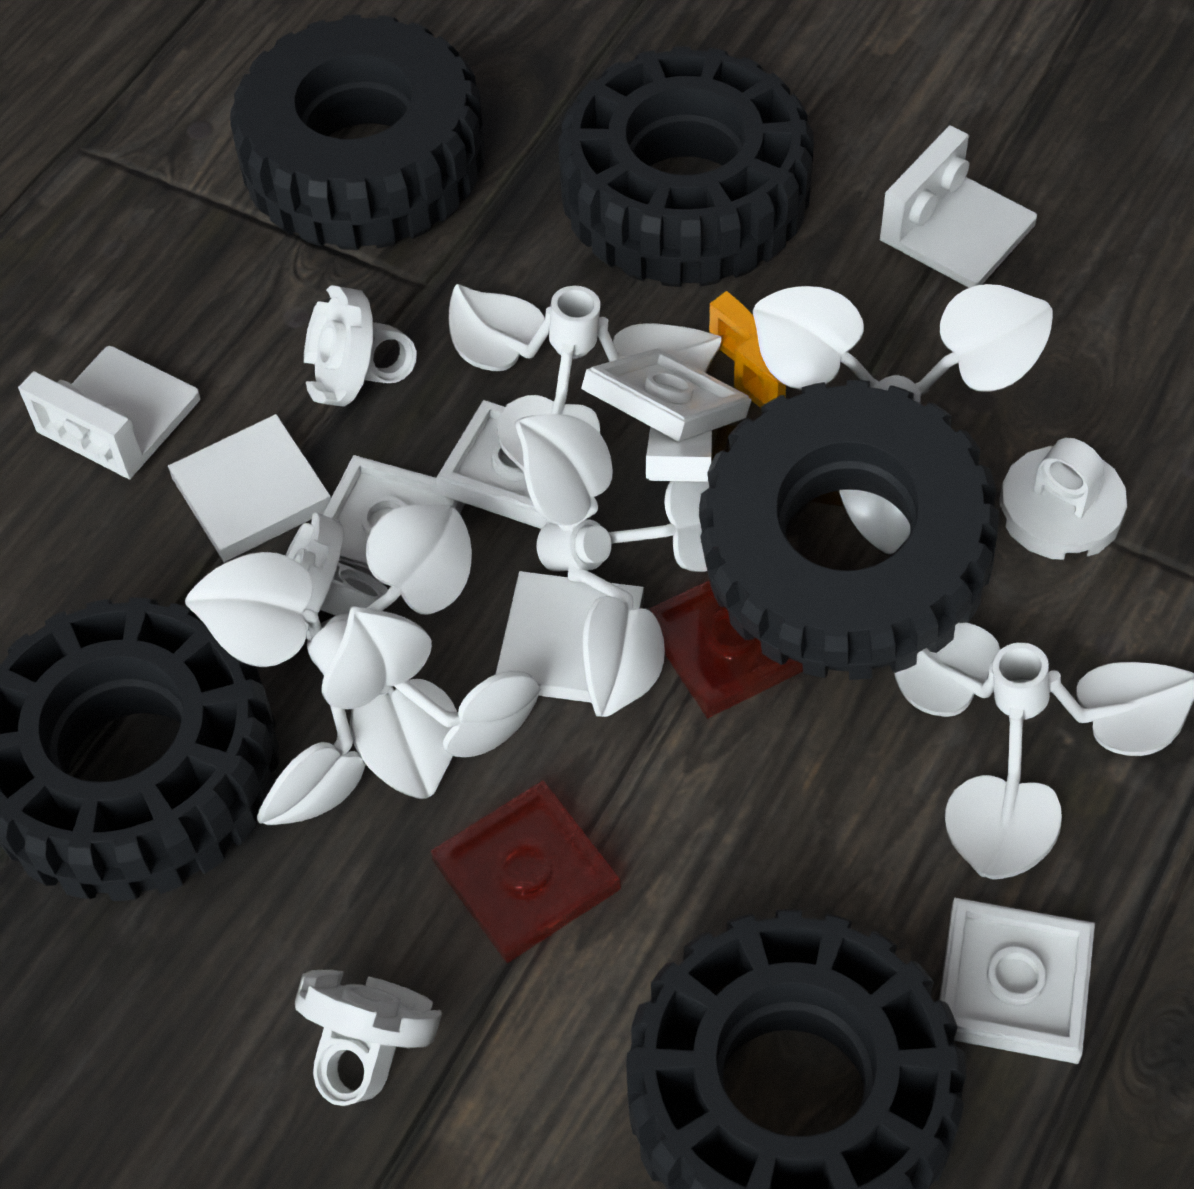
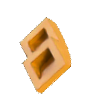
[709,291,786,408]

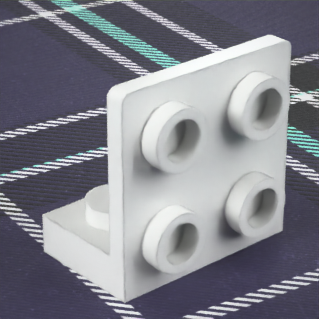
[880,125,1037,288]
[18,346,200,480]

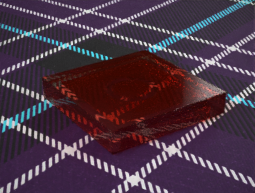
[647,580,803,719]
[430,780,621,963]

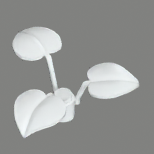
[449,284,721,471]
[753,284,1053,554]
[514,414,709,717]
[185,504,472,799]
[257,607,541,825]
[894,622,1194,879]

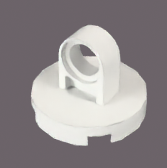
[304,286,417,407]
[1000,438,1127,560]
[285,512,388,631]
[295,970,442,1106]

